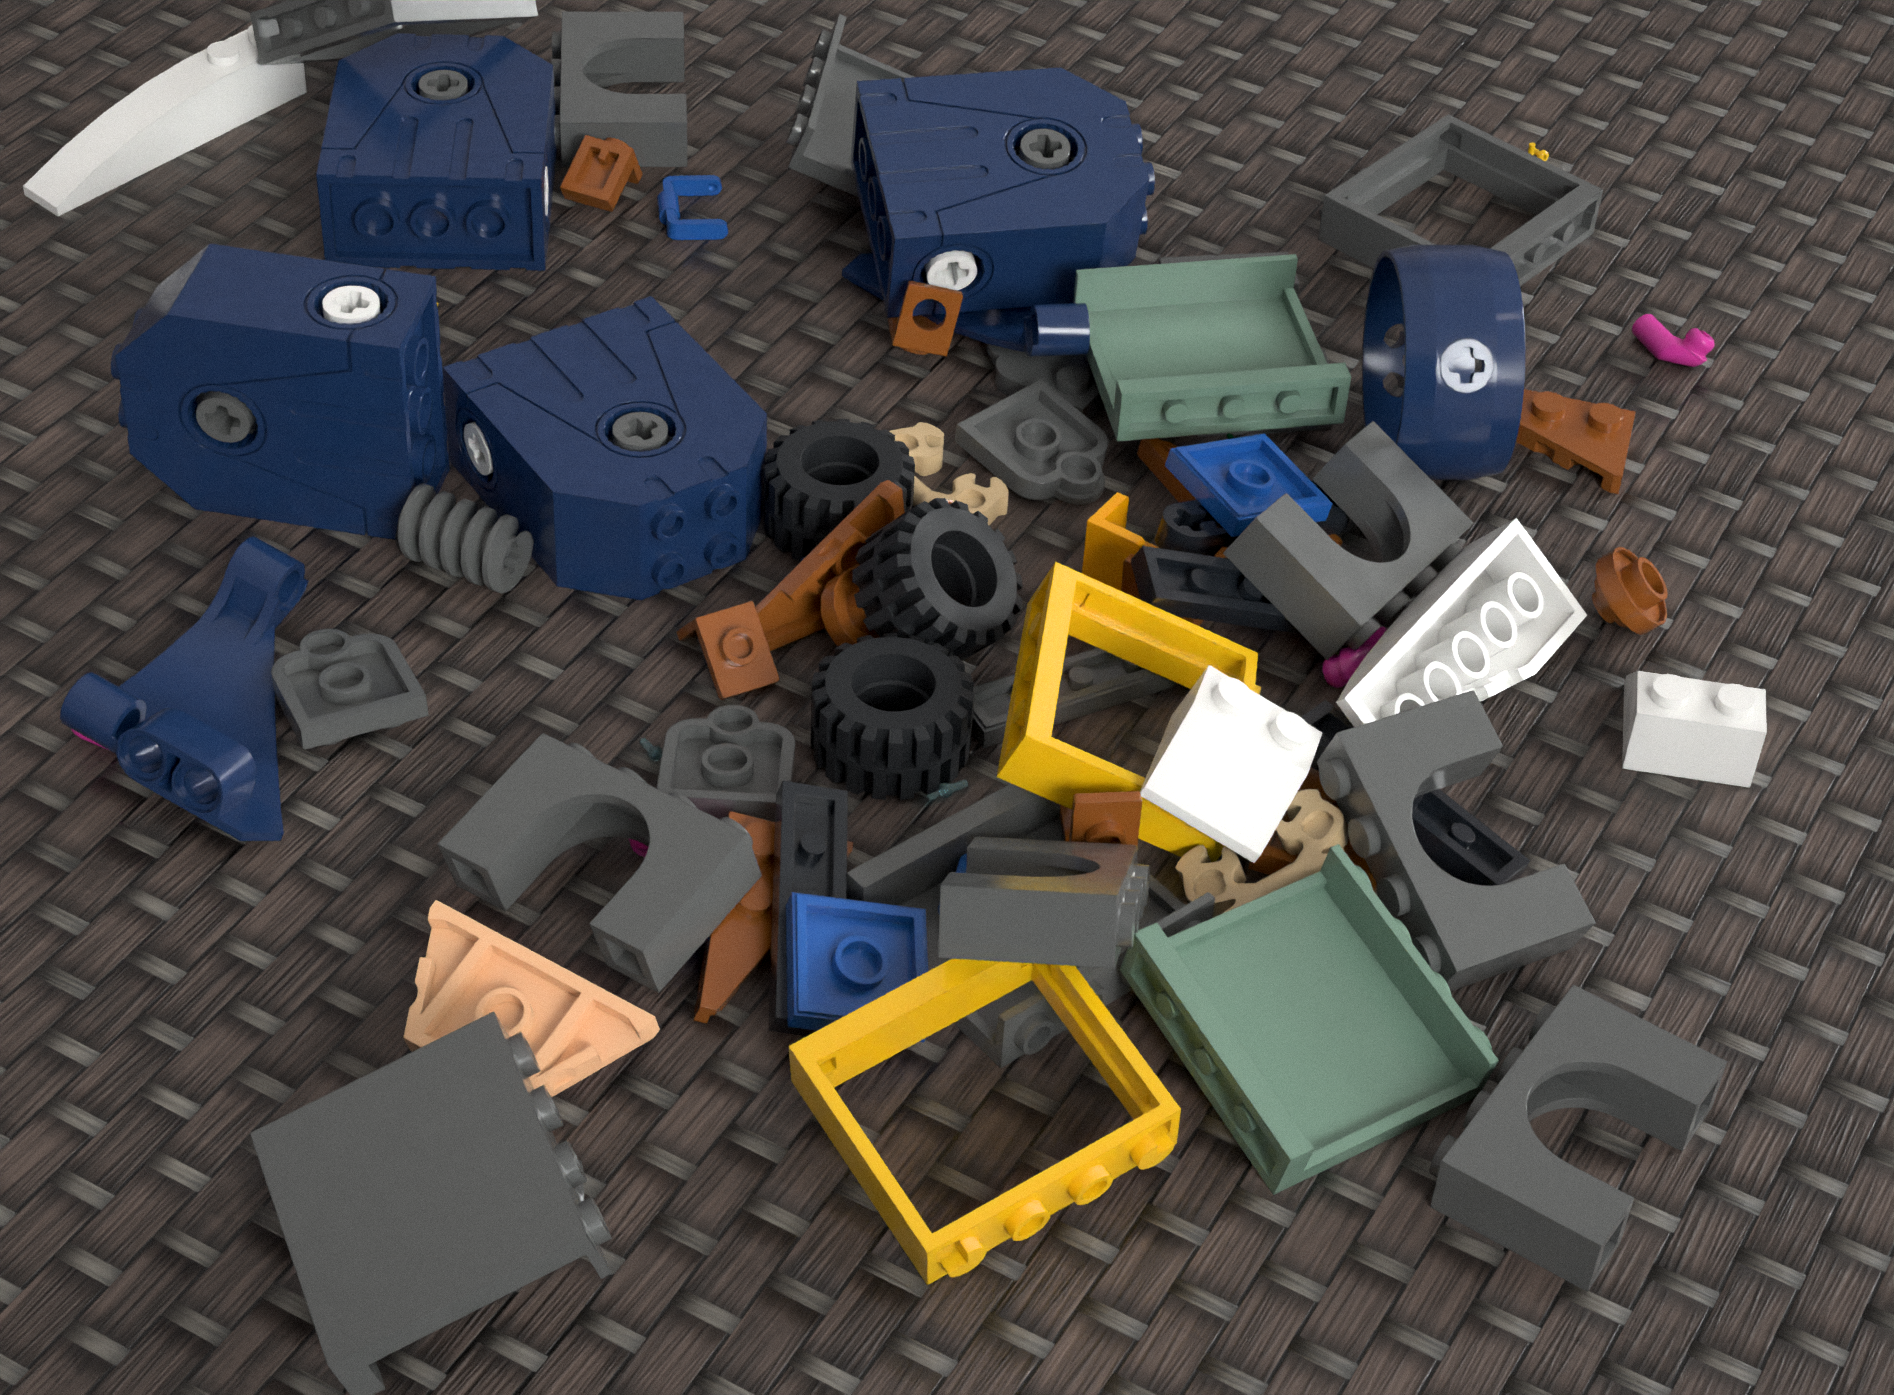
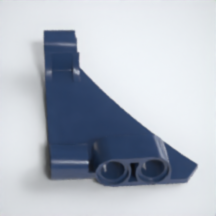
[842,253,1090,357]
[60,536,309,841]

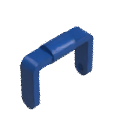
[657,175,728,240]

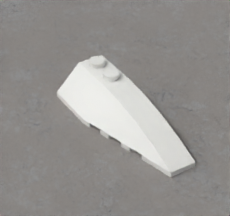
[23,25,307,216]
[1336,518,1587,727]

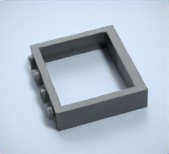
[250,0,538,65]
[1318,114,1603,286]

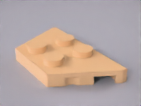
[403,900,660,1097]

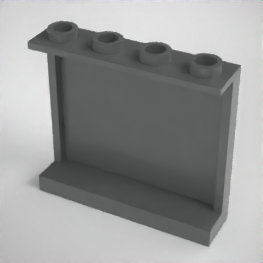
[786,14,914,197]
[846,784,1215,1068]
[250,1011,612,1395]

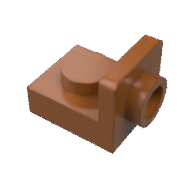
[560,135,643,212]

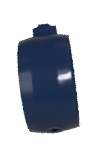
[1362,245,1526,480]

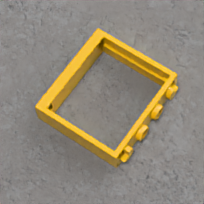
[997,562,1261,862]
[789,959,1181,1285]

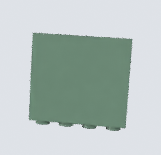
[1073,254,1351,441]
[1120,844,1499,1195]

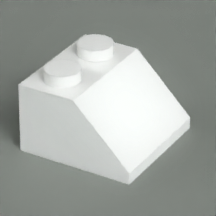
[1140,665,1322,863]
[1622,671,1767,788]

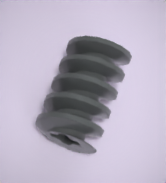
[395,483,534,594]

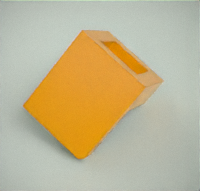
[1082,492,1158,591]

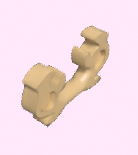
[889,422,1009,525]
[1175,789,1349,918]

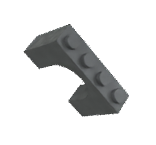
[551,12,687,167]
[1223,421,1474,660]
[1317,690,1596,991]
[438,733,762,993]
[938,836,1149,968]
[1429,985,1727,1292]

